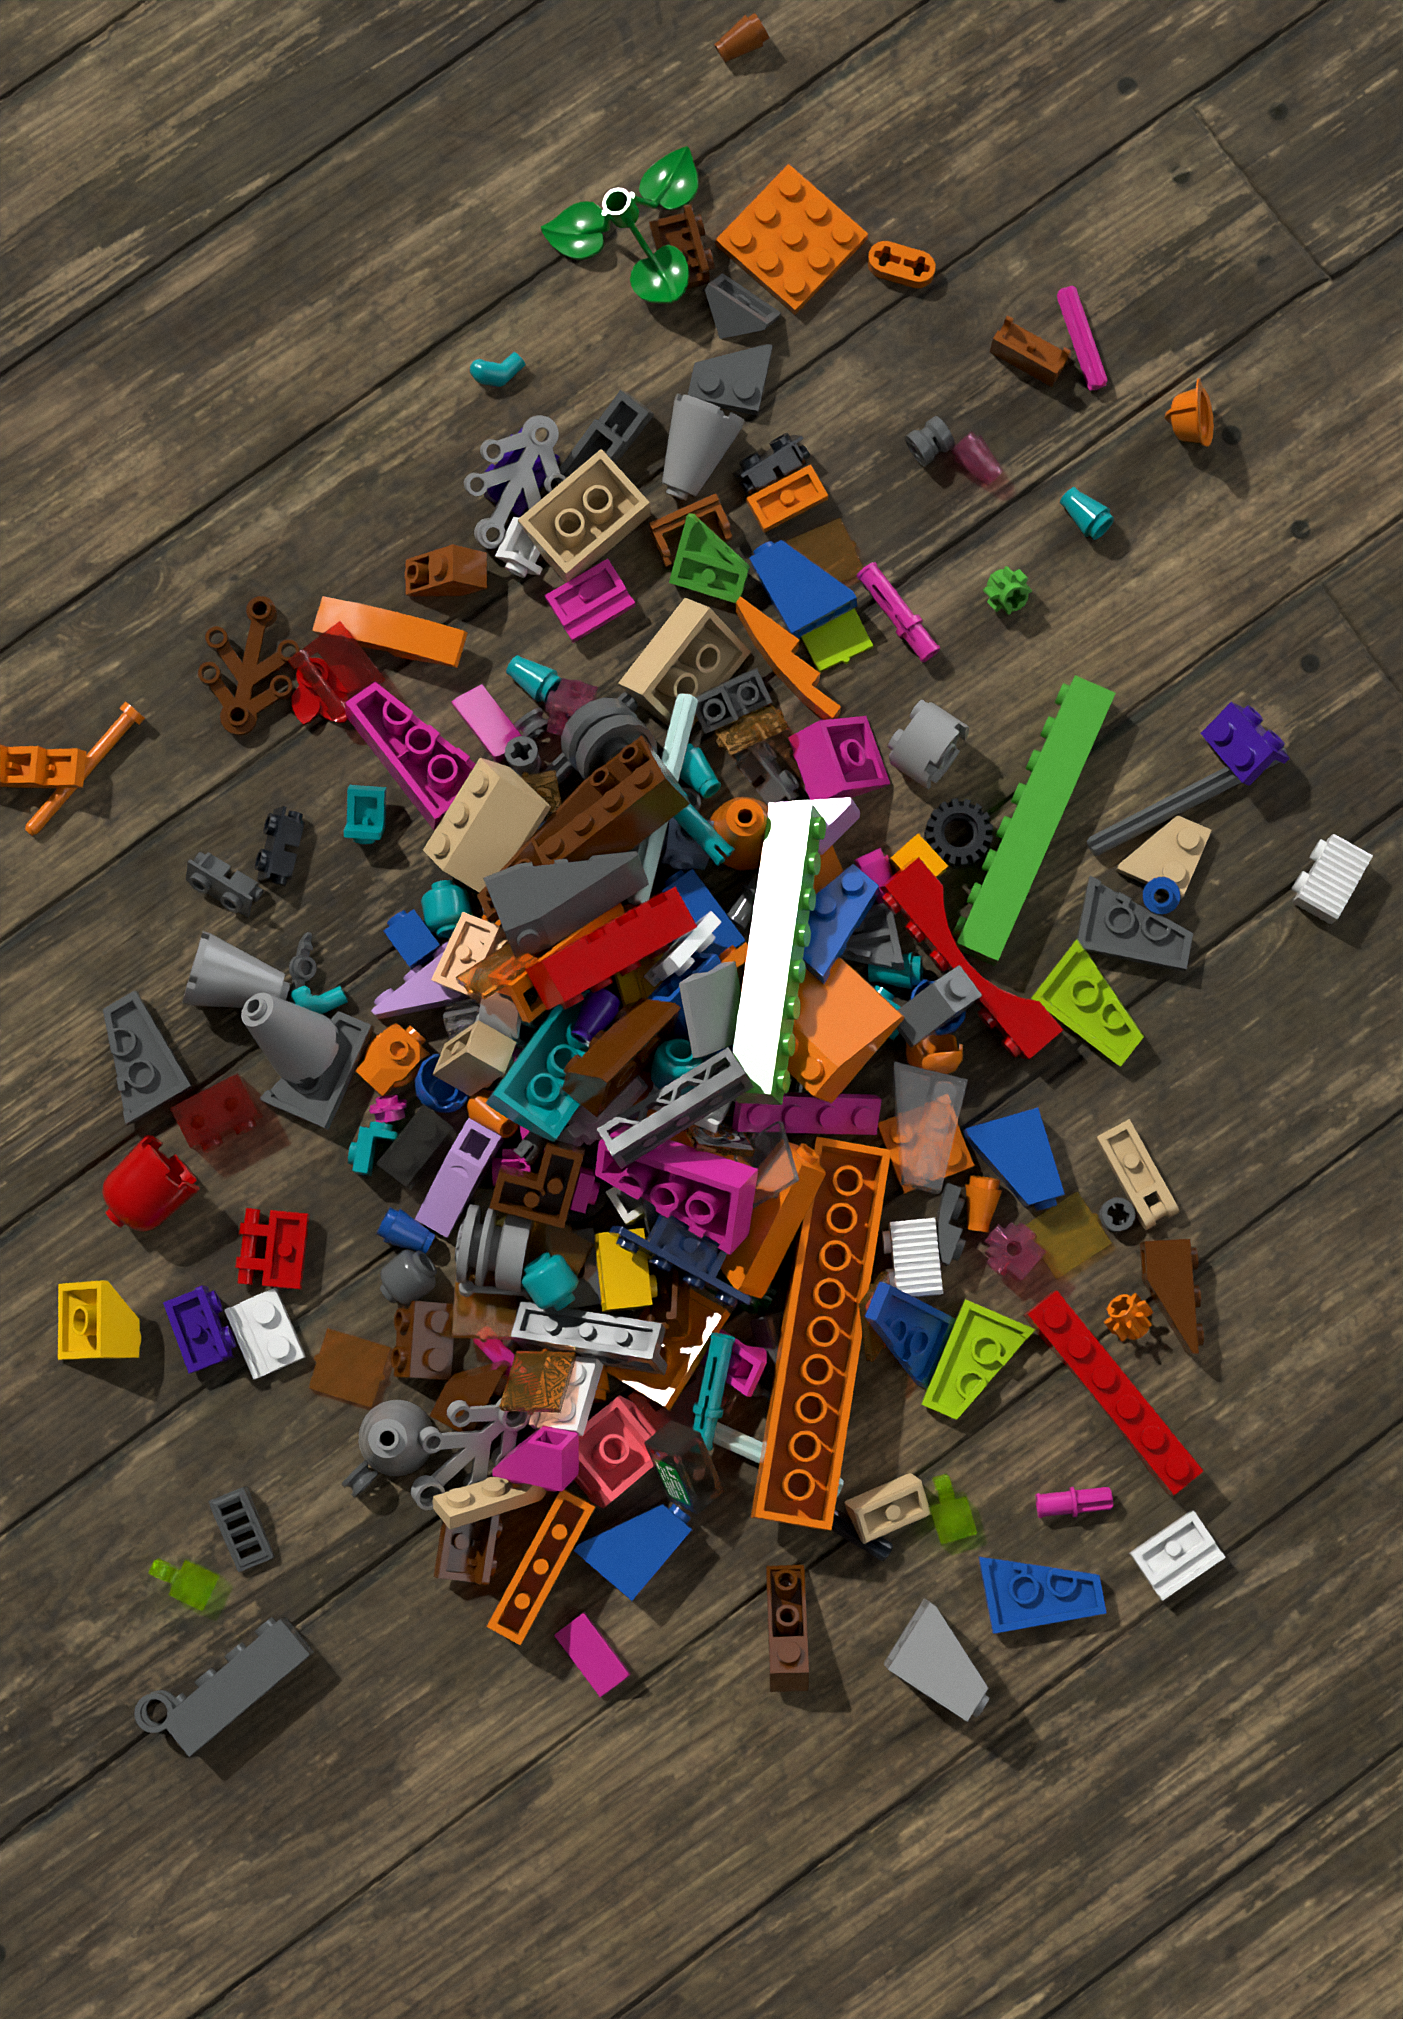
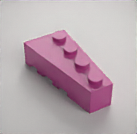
[595,1126,758,1255]

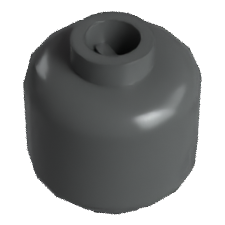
[380,1250,437,1306]

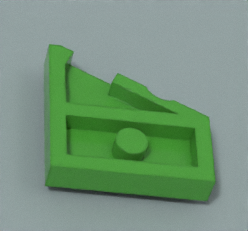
[669,513,750,603]

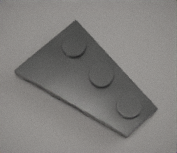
[1077,876,1193,972]
[103,990,193,1126]
[259,1011,375,1130]

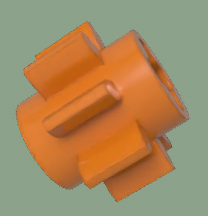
[1104,1293,1154,1341]

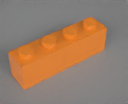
[486,1489,596,1645]

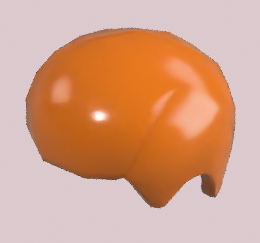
[906,1034,963,1077]

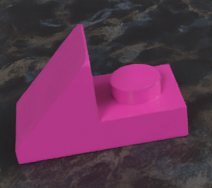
[700,1329,767,1397]

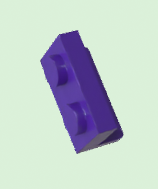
[1200,702,1290,786]
[163,1285,236,1374]

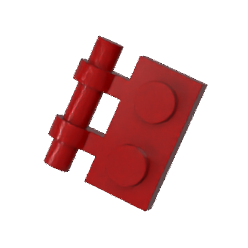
[235,1208,310,1290]

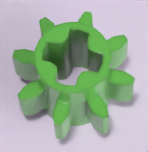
[983,566,1032,614]

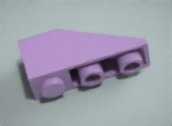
[371,941,468,1019]
[415,1118,504,1238]

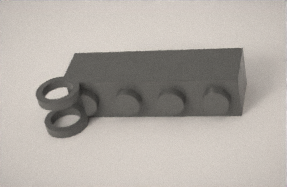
[134,1616,314,1757]

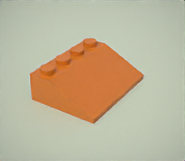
[738,958,905,1104]

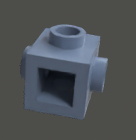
[661,818,714,870]

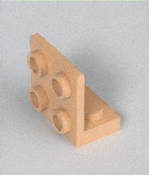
[431,912,515,1004]

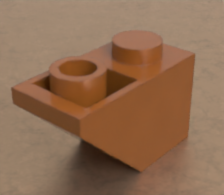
[405,544,487,596]

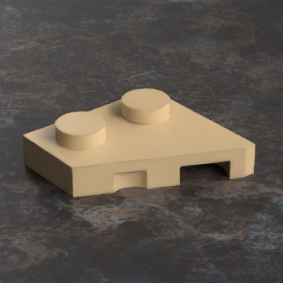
[1116,815,1212,899]

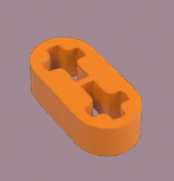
[868,241,936,288]

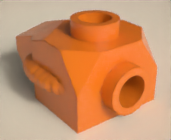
[356,1023,431,1097]

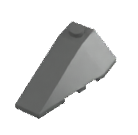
[483,851,649,961]

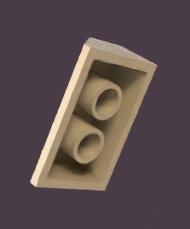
[518,449,651,583]
[618,598,751,727]
[423,758,551,893]

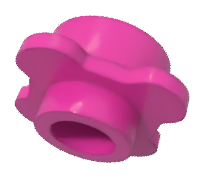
[369,1094,407,1123]

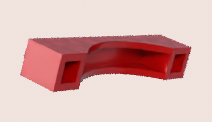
[879,857,1063,1059]
[1023,1290,1203,1495]

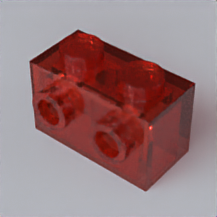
[170,1073,263,1153]

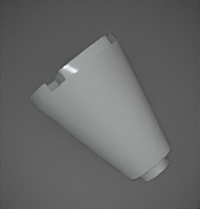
[662,393,745,501]
[182,931,290,1008]
[241,992,339,1084]
[359,1400,435,1476]

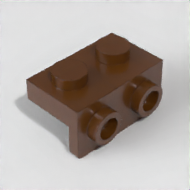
[649,204,715,289]
[391,1301,456,1380]
[434,1514,503,1585]

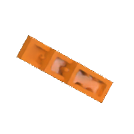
[312,596,468,668]
[736,596,841,720]
[0,744,86,788]

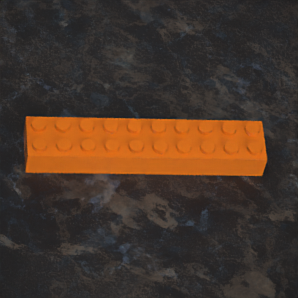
[751,1137,891,1531]

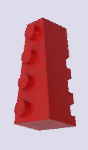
[525,886,697,1010]

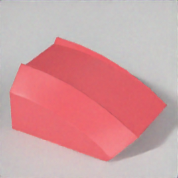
[574,1395,668,1509]

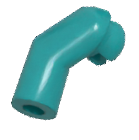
[470,352,526,387]
[291,986,348,1014]

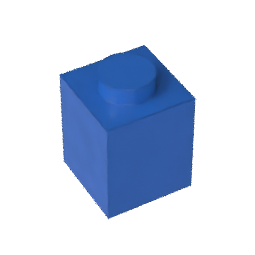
[384,909,440,970]

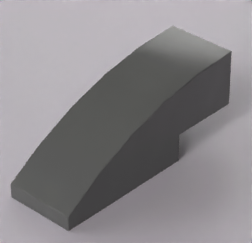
[554,390,655,484]

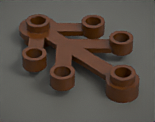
[198,596,301,735]

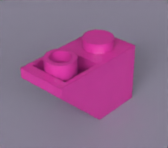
[492,1426,579,1491]

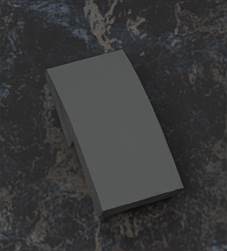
[695,668,772,734]
[936,1183,966,1267]

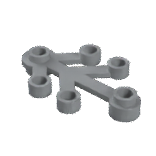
[464,415,566,549]
[411,1393,531,1510]

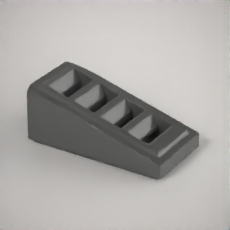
[208,1486,275,1572]

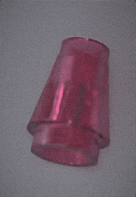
[951,431,1004,486]

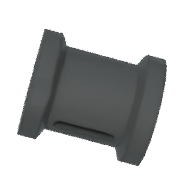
[505,736,542,777]

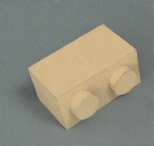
[433,1020,517,1096]

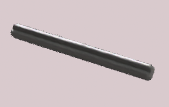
[1087,746,1287,856]

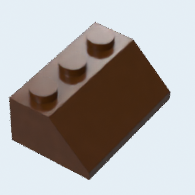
[562,998,681,1118]

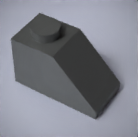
[896,965,982,1048]

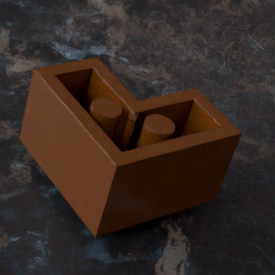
[489,1140,585,1228]

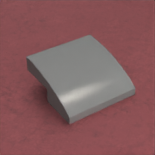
[679,961,741,1058]

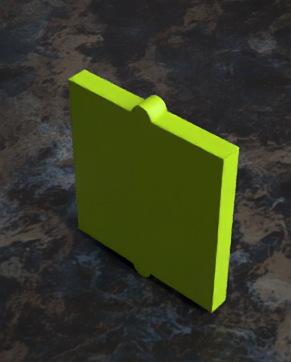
[801,608,873,673]

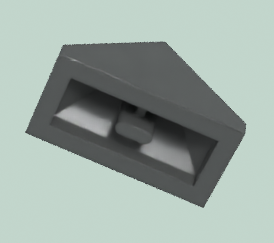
[705,273,781,339]

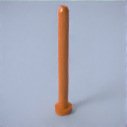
[25,701,145,836]

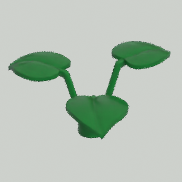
[541,146,699,304]

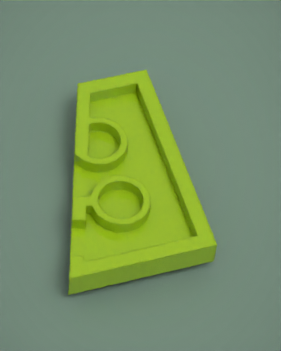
[1031,938,1144,1067]
[921,1299,1036,1420]

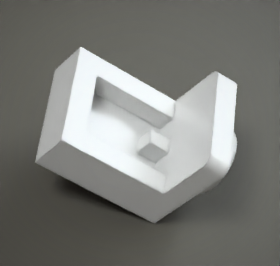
[495,517,543,578]

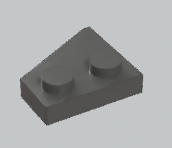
[688,344,773,416]
[841,903,905,971]

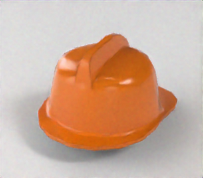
[1165,378,1214,447]

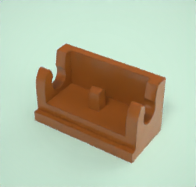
[989,315,1071,387]
[649,493,733,569]

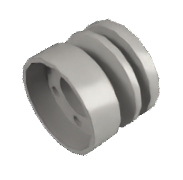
[455,1204,534,1293]

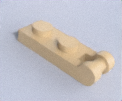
[1095,1119,1179,1230]
[433,1477,547,1530]

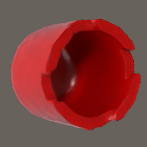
[102,1135,200,1232]

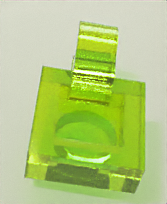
[929,1473,978,1545]
[148,1558,221,1611]

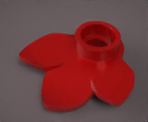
[291,657,361,725]

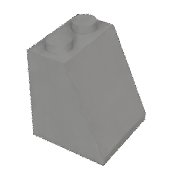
[884,1598,989,1722]

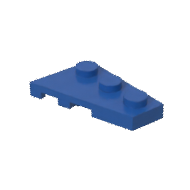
[803,864,880,984]
[865,1281,956,1389]
[978,1556,1107,1634]

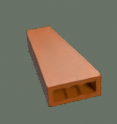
[720,1140,826,1298]

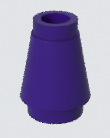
[570,988,621,1046]

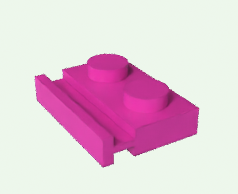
[545,559,636,643]

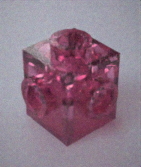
[545,678,598,736]
[984,1222,1046,1282]

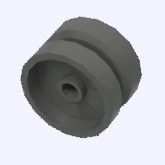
[561,698,657,780]

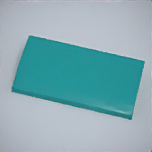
[485,990,614,1142]

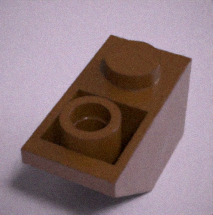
[429,1360,511,1432]

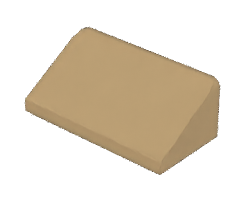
[844,1473,931,1544]

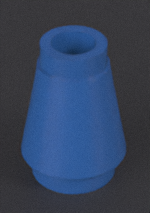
[376,1207,435,1254]

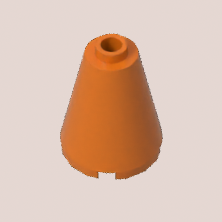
[709,797,769,871]

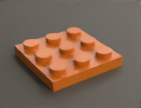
[715,164,868,315]

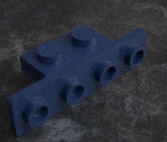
[609,1214,752,1308]

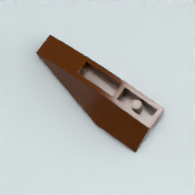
[477,735,690,922]

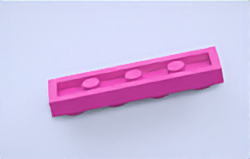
[732,1092,882,1135]

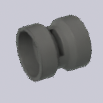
[905,416,955,467]

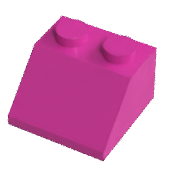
[788,716,890,800]

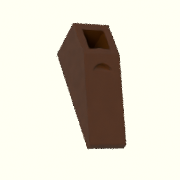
[1140,1239,1204,1354]
[766,1565,809,1692]

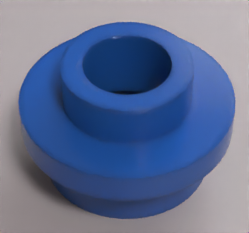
[1143,877,1180,914]

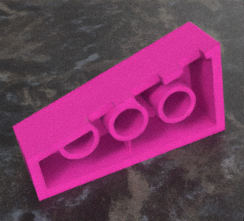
[345,682,476,831]

